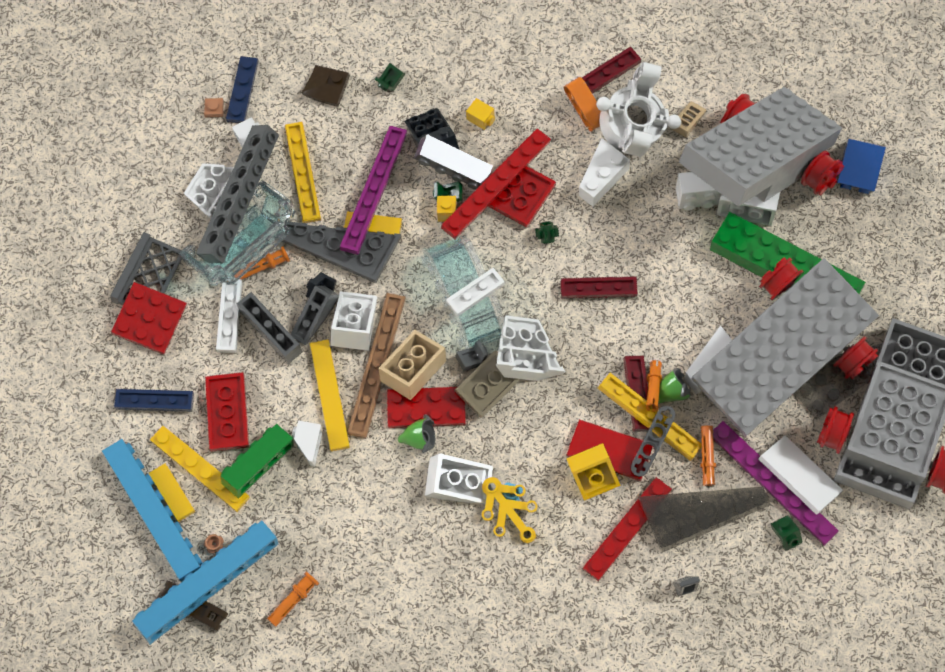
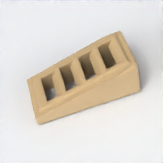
[672,101,706,138]

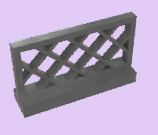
[110,232,185,305]

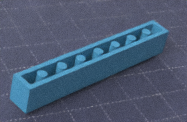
[102,439,203,582]
[132,520,278,645]

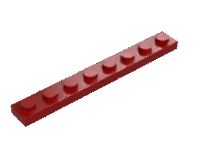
[441,128,551,239]

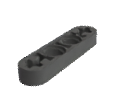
[630,406,675,477]

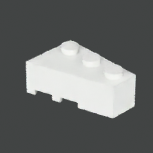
[579,138,630,207]
[684,326,732,394]

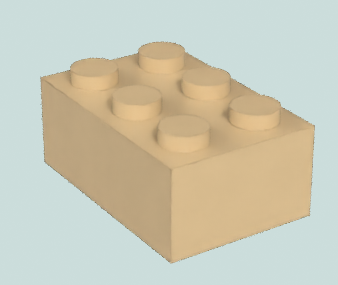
[379,330,446,400]

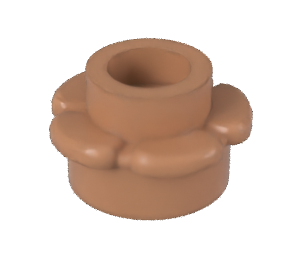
[204,534,224,553]

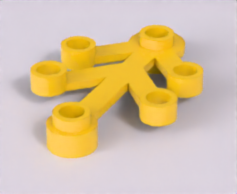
[482,477,538,543]

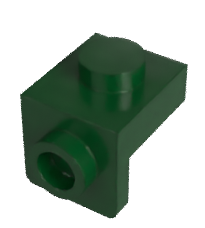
[374,63,405,91]
[433,181,463,202]
[771,515,803,551]

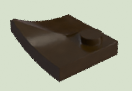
[302,65,350,107]

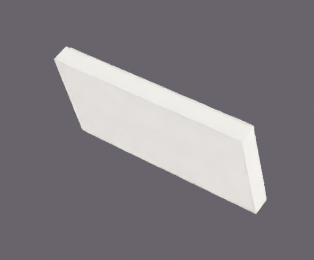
[759,436,843,515]

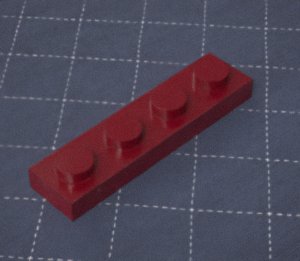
[582,46,641,94]
[561,276,638,299]
[623,355,649,432]

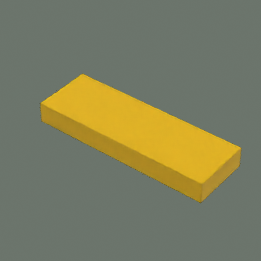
[344,211,402,235]
[149,463,195,522]

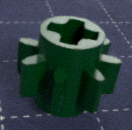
[535,221,559,244]

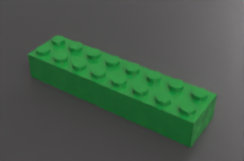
[710,212,866,295]

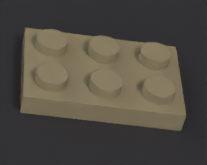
[454,350,520,418]

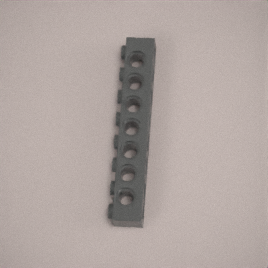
[196,125,279,264]

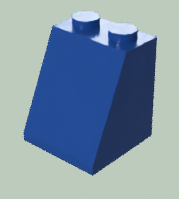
[837,139,886,194]

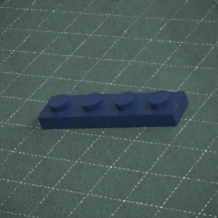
[226,56,259,123]
[114,389,194,412]

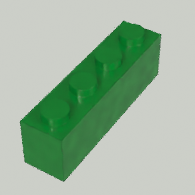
[221,423,294,499]

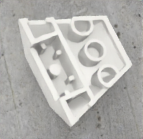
[184,164,255,219]
[496,316,565,381]

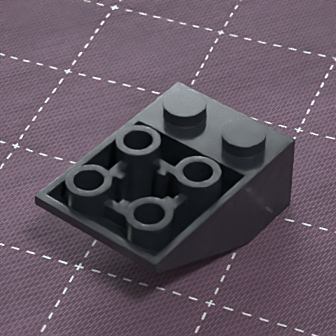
[404,108,459,149]

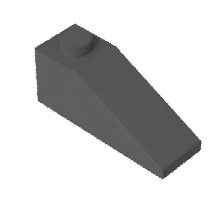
[291,286,339,345]

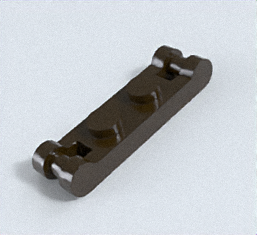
[156,580,228,632]

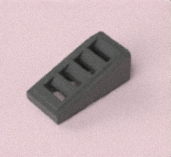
[673,576,700,596]

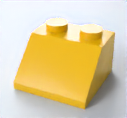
[566,443,621,501]

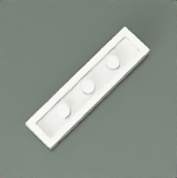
[216,279,242,353]

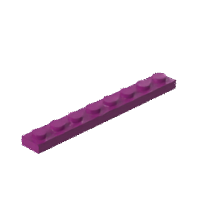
[340,126,407,255]
[713,421,839,546]

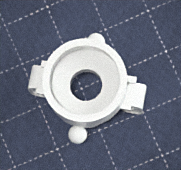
[596,62,681,157]

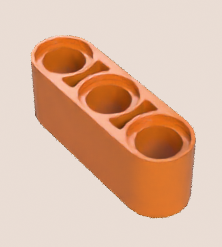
[564,77,601,131]

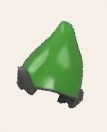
[658,368,691,404]
[398,414,436,453]

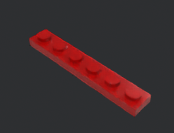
[583,477,672,581]

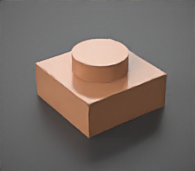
[204,98,224,118]

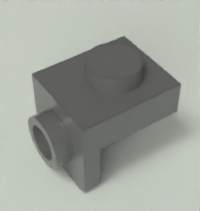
[455,340,488,371]

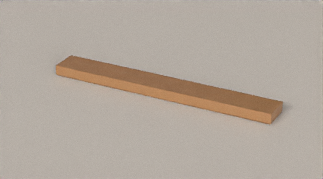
[347,293,406,439]

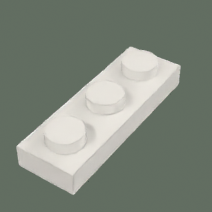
[446,268,505,317]

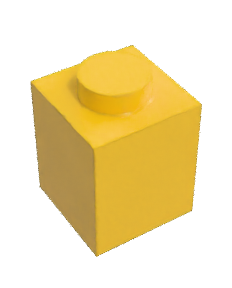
[466,98,495,130]
[437,196,457,222]

